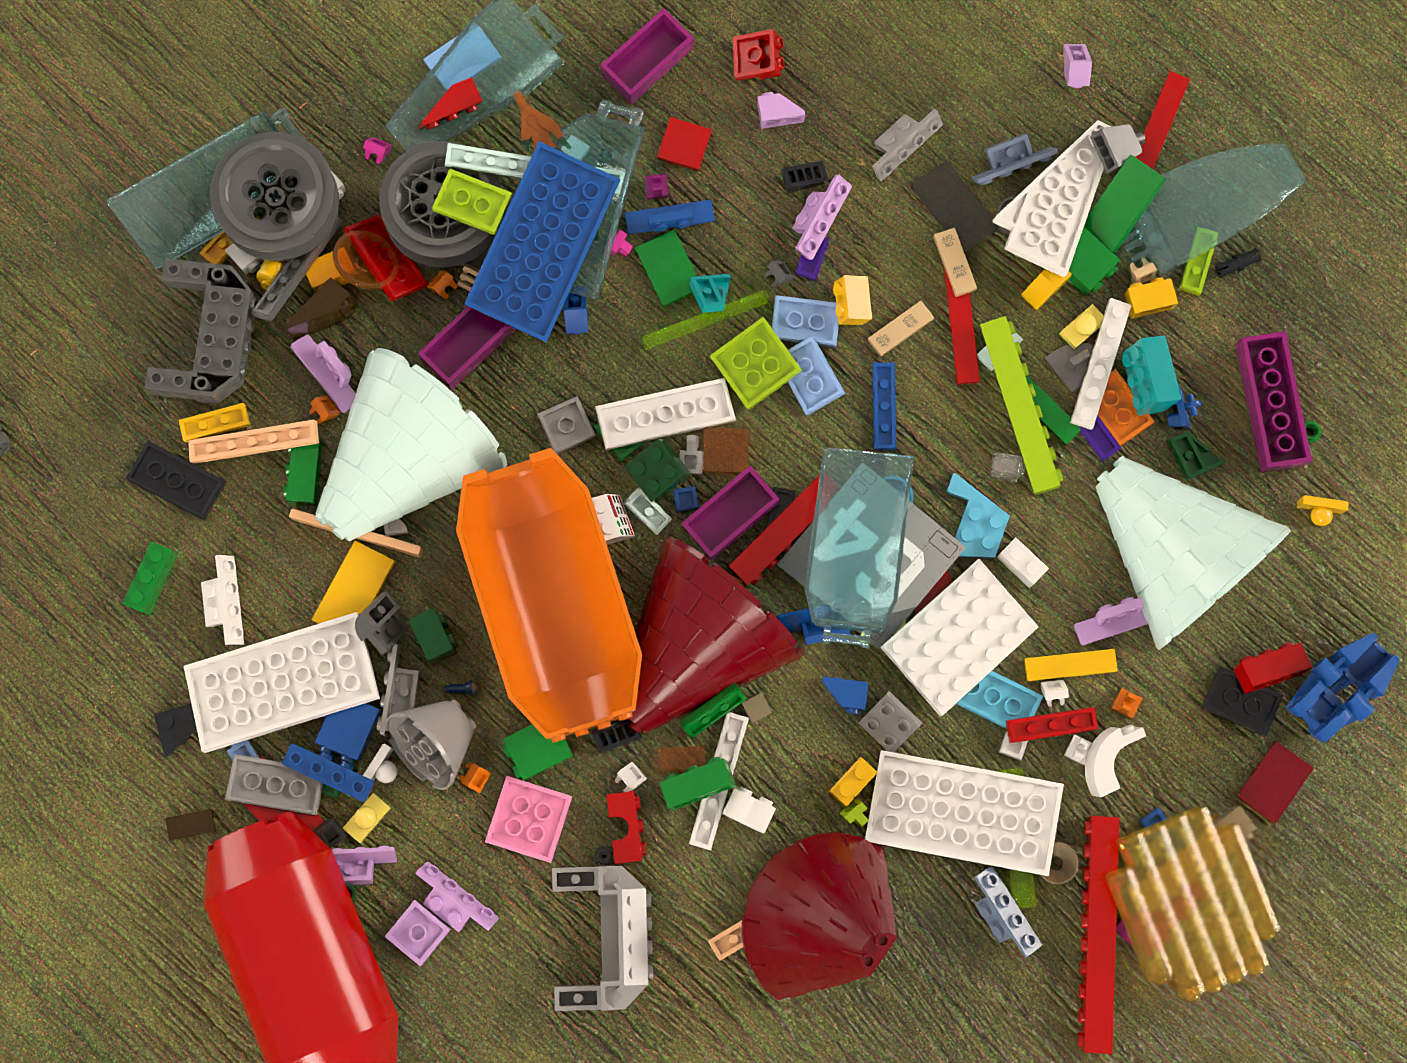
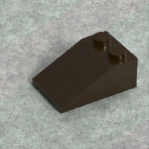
[285,277,357,340]

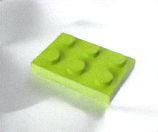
[432,169,512,235]

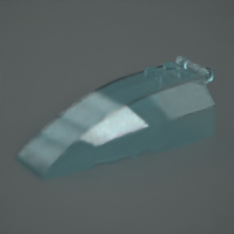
[386,0,565,151]

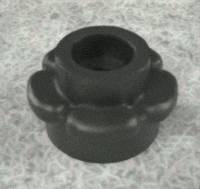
[593,845,614,866]

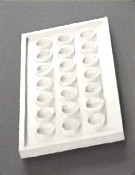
[184,612,380,753]
[865,750,1064,876]

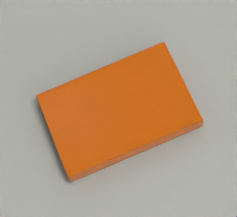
[1097,368,1155,446]

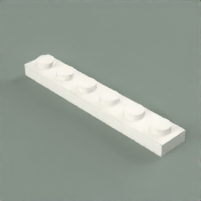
[1070,298,1131,430]

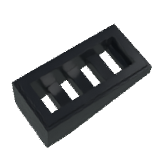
[781,161,829,194]
[592,719,643,754]

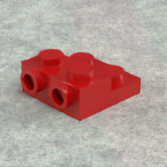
[733,29,785,81]

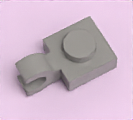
[680,435,704,474]

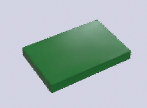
[635,230,697,307]

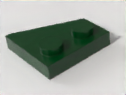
[1166,431,1226,481]

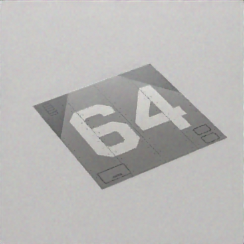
[777,463,966,650]

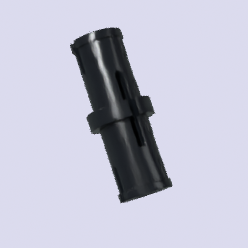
[1215,248,1262,278]

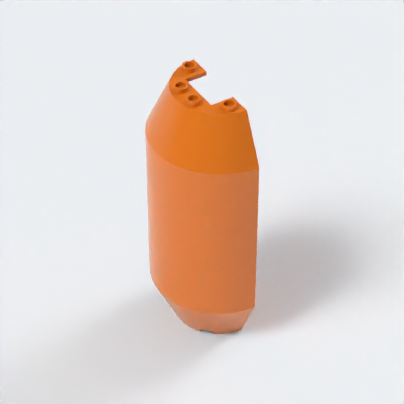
[456,448,642,743]

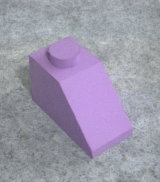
[1063,44,1092,88]
[757,92,805,129]

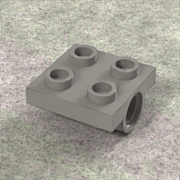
[859,691,922,752]

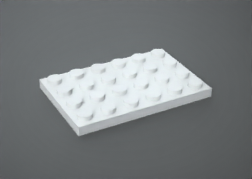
[880,559,1038,716]

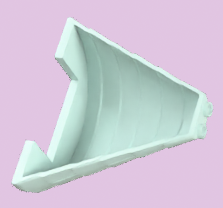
[315,348,507,541]
[1096,456,1291,650]

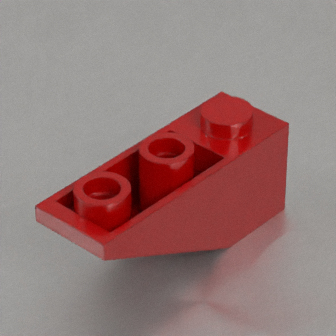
[418,77,483,130]

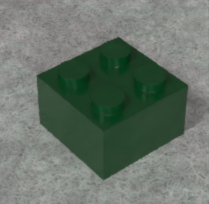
[624,438,691,502]
[408,608,459,665]

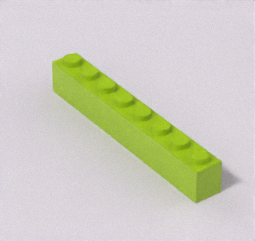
[980,316,1063,495]

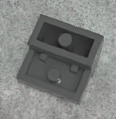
[355,590,410,655]

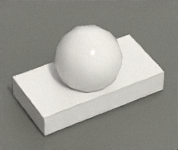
[363,744,397,783]

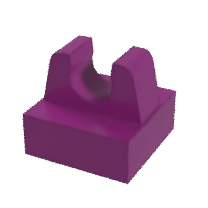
[645,174,668,200]

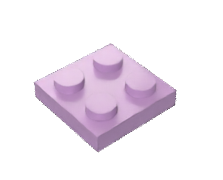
[385,900,451,966]

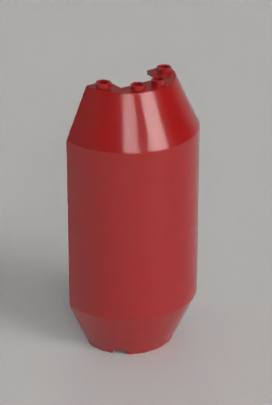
[204,811,398,1063]

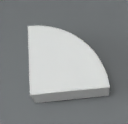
[384,519,409,537]

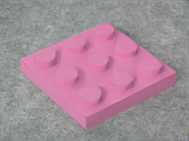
[485,776,572,863]

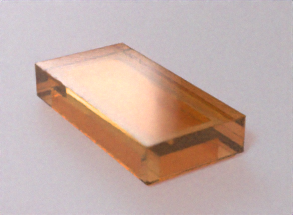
[659,746,705,772]

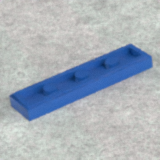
[872,363,897,451]

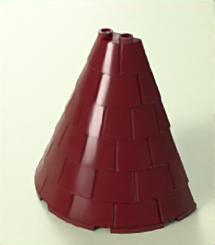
[628,537,803,734]
[741,832,897,1002]

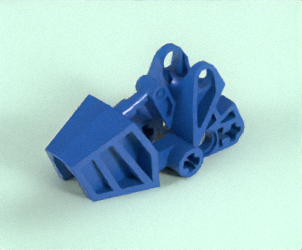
[1286,633,1400,743]

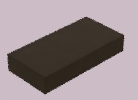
[165,809,216,841]

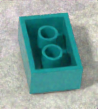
[1122,335,1181,416]

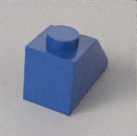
[564,287,589,334]
[821,676,869,715]

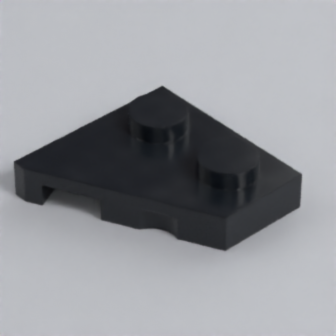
[154,703,197,757]

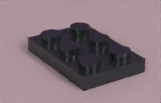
[1201,666,1283,737]

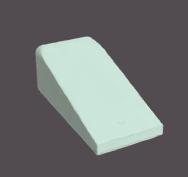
[623,488,672,535]

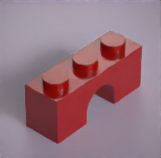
[606,791,647,864]

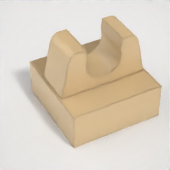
[1129,258,1157,284]

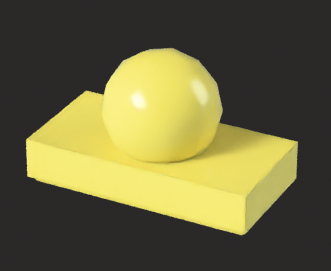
[1059,304,1104,350]
[343,793,391,843]

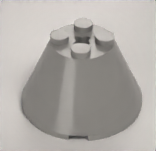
[385,700,476,790]

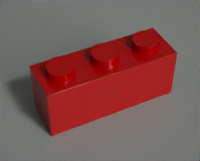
[1233,642,1313,694]

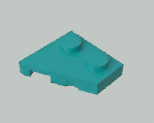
[689,274,731,313]

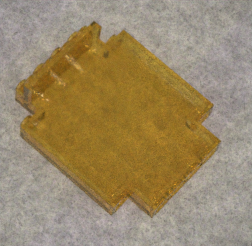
[1105,805,1281,1002]

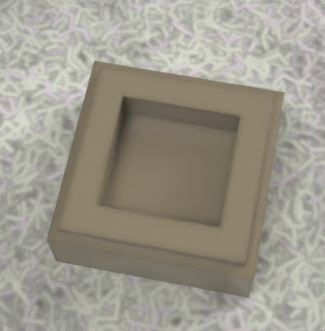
[742,693,772,724]

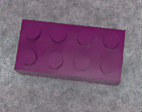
[600,8,694,104]
[418,307,515,390]
[681,466,780,561]

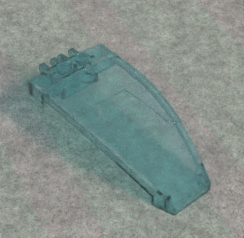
[1123,143,1306,276]

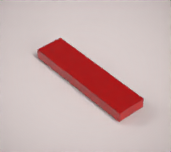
[1006,707,1098,743]

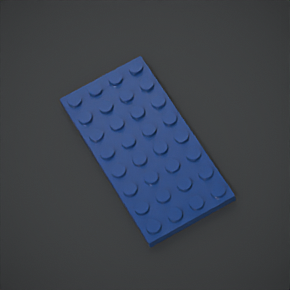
[464,141,621,343]

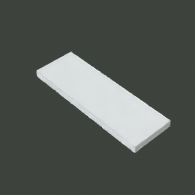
[595,378,736,450]

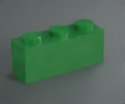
[283,436,324,506]
[122,542,178,616]
[659,757,737,811]

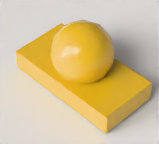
[1297,495,1349,526]

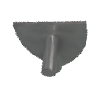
[1045,343,1094,393]

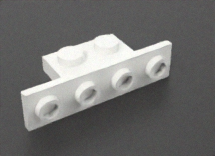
[201,555,244,645]

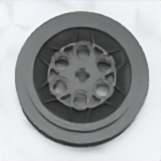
[210,132,339,261]
[379,141,504,268]

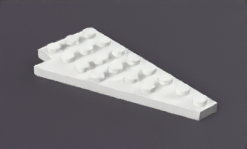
[992,120,1111,277]

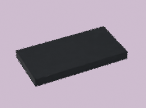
[125,440,227,521]

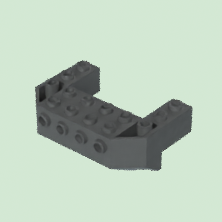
[144,258,257,404]

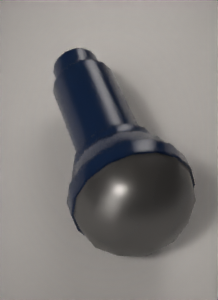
[444,680,480,696]

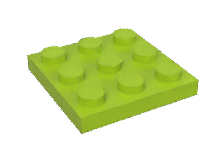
[710,317,803,410]

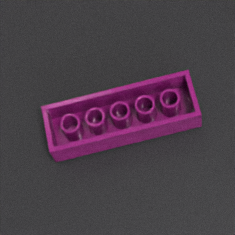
[1235,331,1312,473]

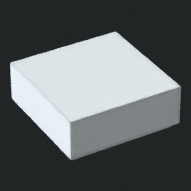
[999,731,1028,761]

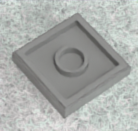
[537,396,596,454]

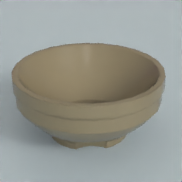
[1040,842,1079,884]

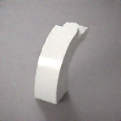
[1085,725,1146,797]

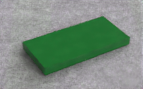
[1084,154,1167,253]

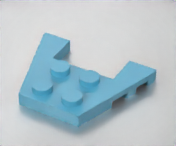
[946,473,1010,559]

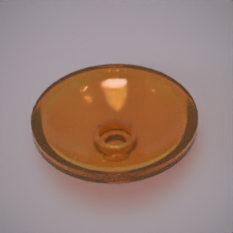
[333,230,398,290]

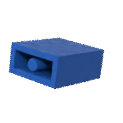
[315,703,382,763]

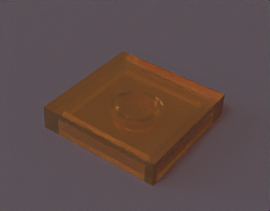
[703,427,749,474]

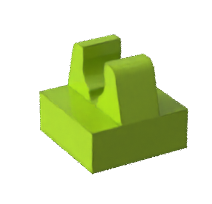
[839,798,869,827]

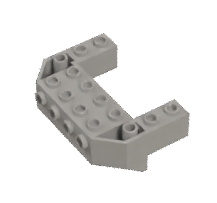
[552,866,653,1011]

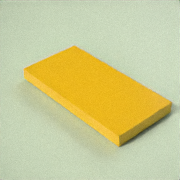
[312,541,395,624]

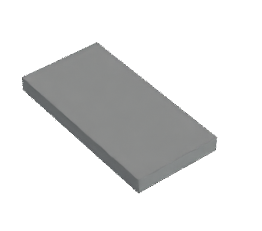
[225,754,323,815]

